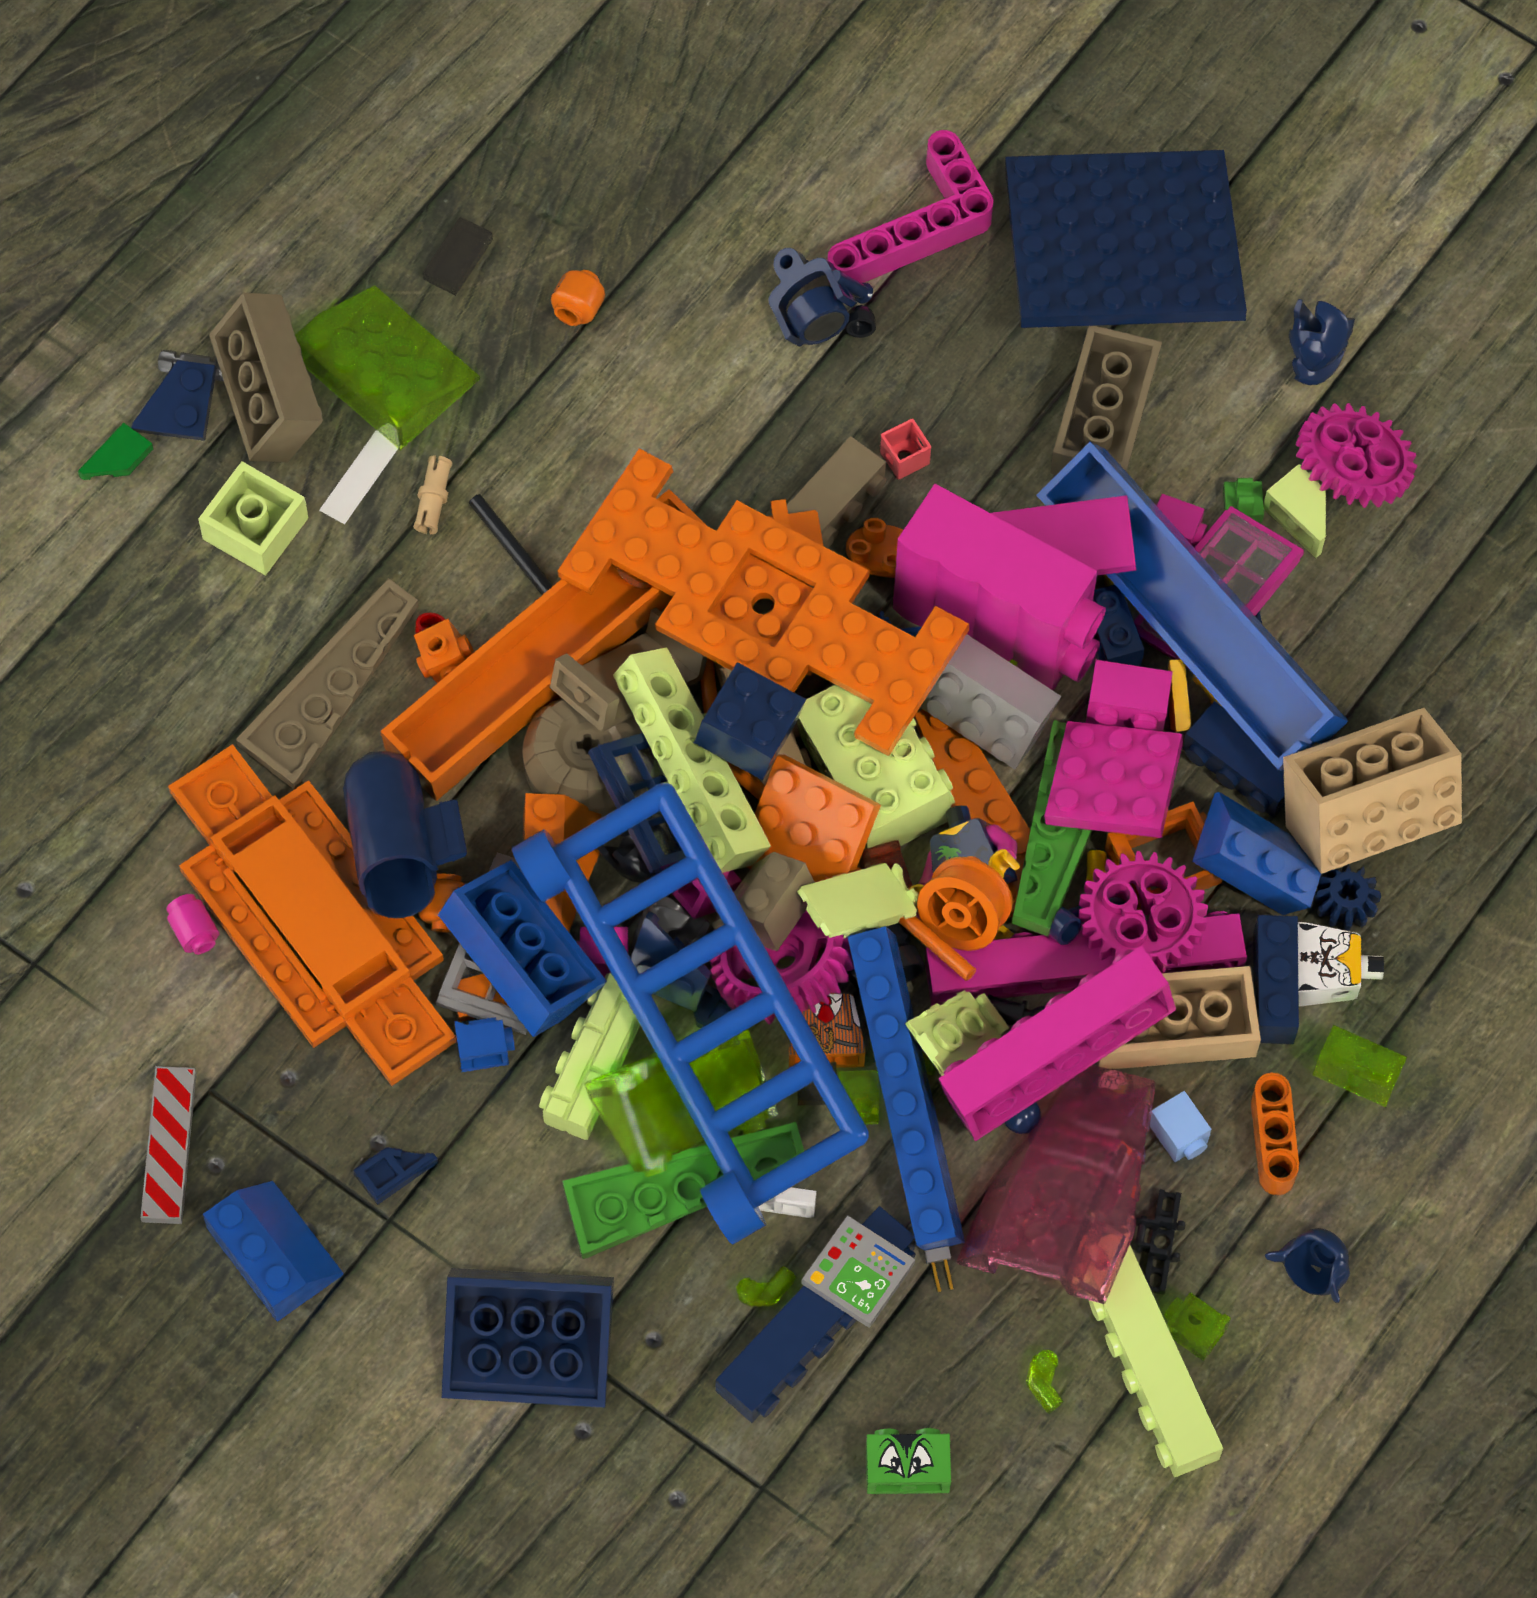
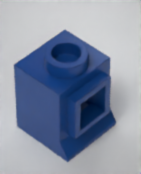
[454,1017,515,1072]

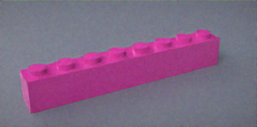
[925,911,1247,1006]

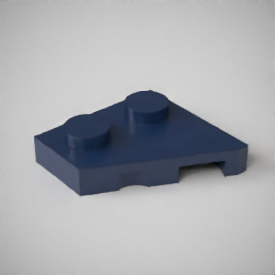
[132,360,217,441]
[631,911,711,1012]

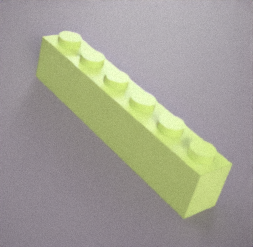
[1073,1229,1223,1478]

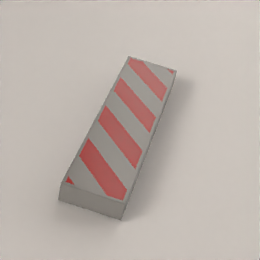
[140,1066,197,1224]

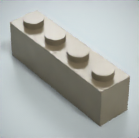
[787,436,887,548]

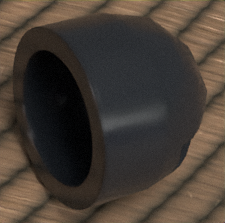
[846,305,876,338]

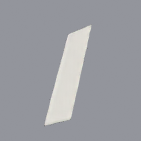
[319,430,401,524]

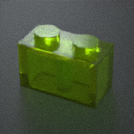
[1313,1025,1407,1107]

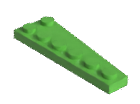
[1012,720,1092,937]
[562,1122,804,1259]

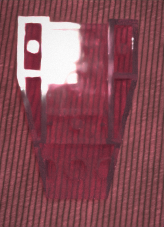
[957,1065,1156,1304]

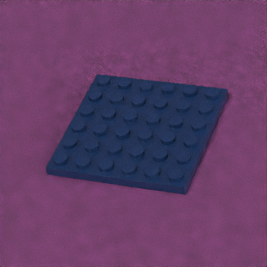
[1005,150,1247,328]

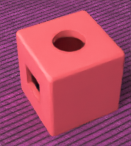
[880,419,931,480]

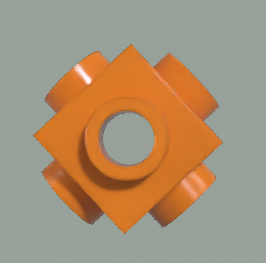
[414,619,474,683]

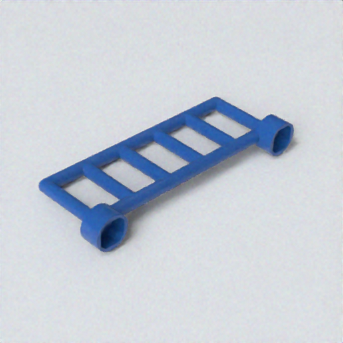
[511,783,869,1245]

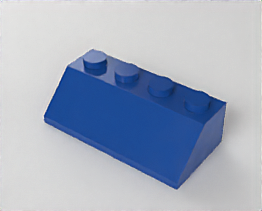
[438,859,607,1037]

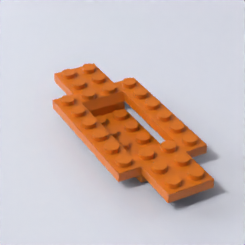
[168,744,457,1086]

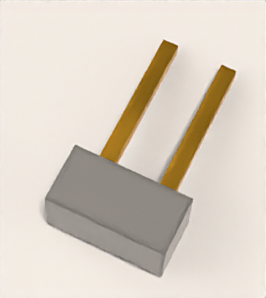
[924,1246,954,1292]

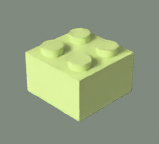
[198,461,308,576]

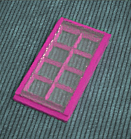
[1134,506,1304,671]

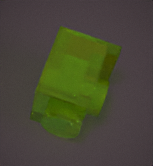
[838,1070,880,1125]
[1164,1292,1231,1361]

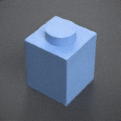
[1148,1091,1212,1162]

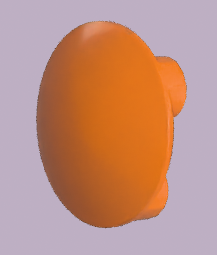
[846,518,903,577]

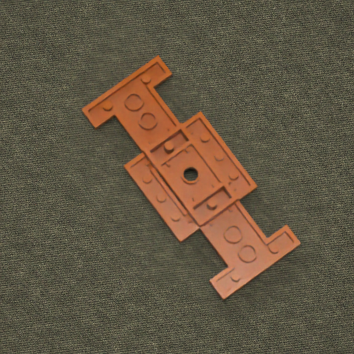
[557,448,970,756]

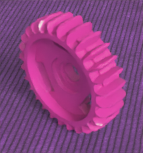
[710,910,854,1025]

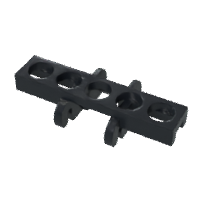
[1129,1189,1186,1295]

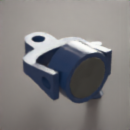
[768,248,873,347]

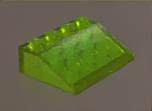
[295,286,480,451]

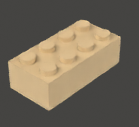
[1097,966,1261,1071]

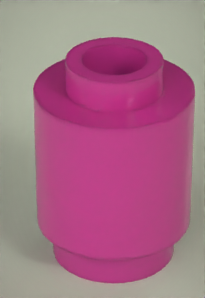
[166,894,219,955]

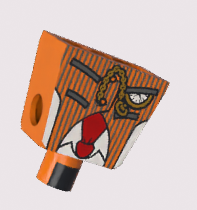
[789,993,865,1068]

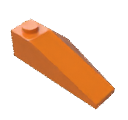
[523,793,602,933]

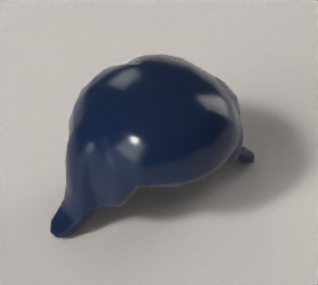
[1265,1228,1350,1303]

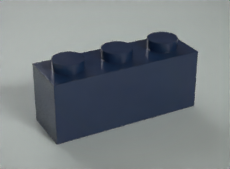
[1182,701,1285,818]
[1253,915,1299,1044]

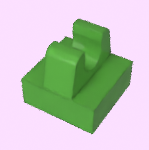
[1223,478,1264,522]

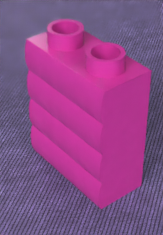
[893,484,1106,691]

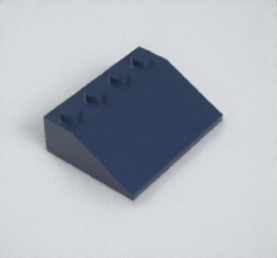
[441,1268,614,1408]

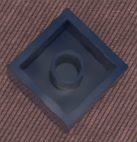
[694,662,806,780]

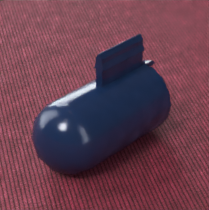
[343,751,467,918]

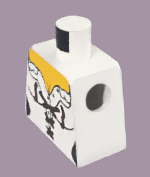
[1298,922,1384,1006]

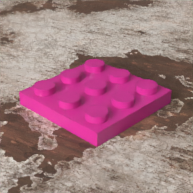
[1044,721,1183,838]

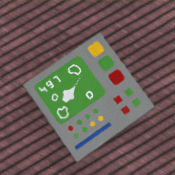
[802,1215,915,1328]

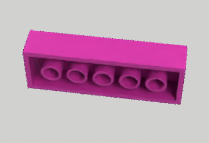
[938,945,1176,1142]

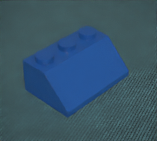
[1192,792,1321,915]
[203,1181,343,1322]

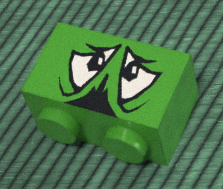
[866,1428,951,1494]

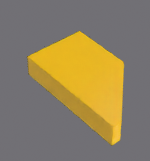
[1168,659,1191,732]

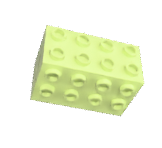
[796,685,955,862]

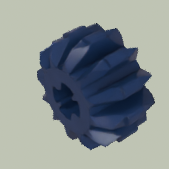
[1313,864,1381,931]

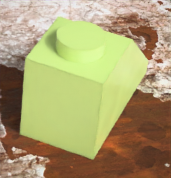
[1263,464,1326,558]

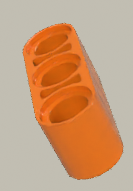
[1251,1072,1299,1195]

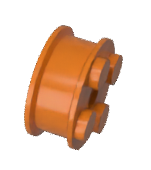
[917,856,1012,951]

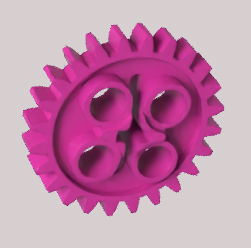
[1295,403,1417,508]
[1078,851,1208,973]

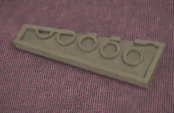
[236,578,419,789]

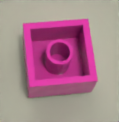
[1085,660,1173,731]

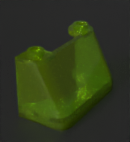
[584,1029,778,1177]

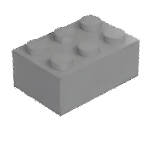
[921,635,1061,769]

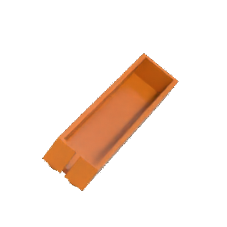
[380,489,707,801]

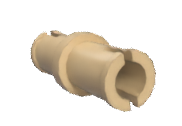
[413,455,452,534]

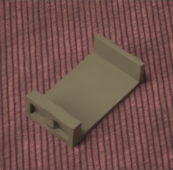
[550,607,707,732]

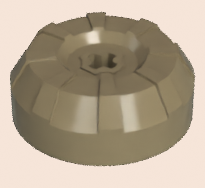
[522,697,653,817]

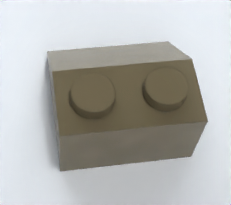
[712,852,815,951]

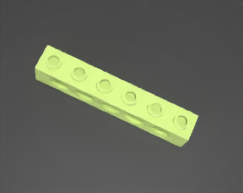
[613,647,771,873]

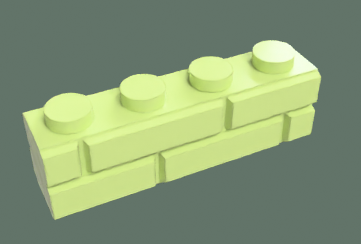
[539,973,640,1140]

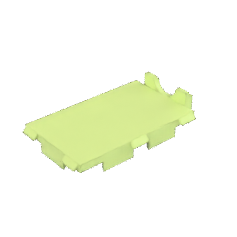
[797,863,919,938]
[905,990,1010,1076]

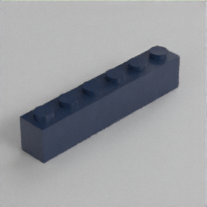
[716,1206,916,1423]

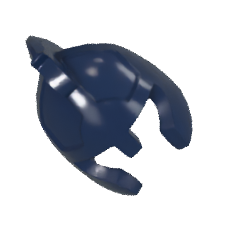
[1289,299,1355,385]

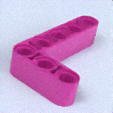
[827,130,994,283]

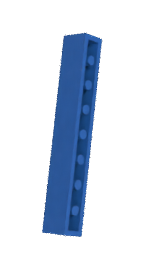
[847,926,965,1251]

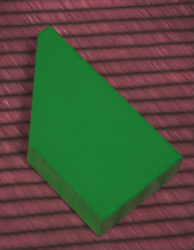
[78,423,153,480]

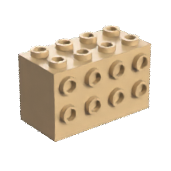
[1283,708,1462,874]

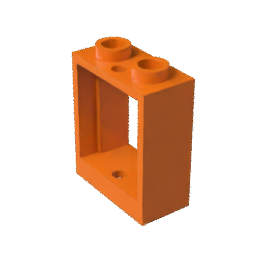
[1105,801,1223,910]

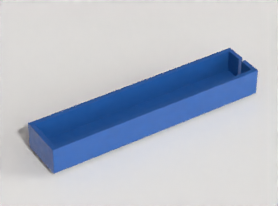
[1037,441,1348,772]

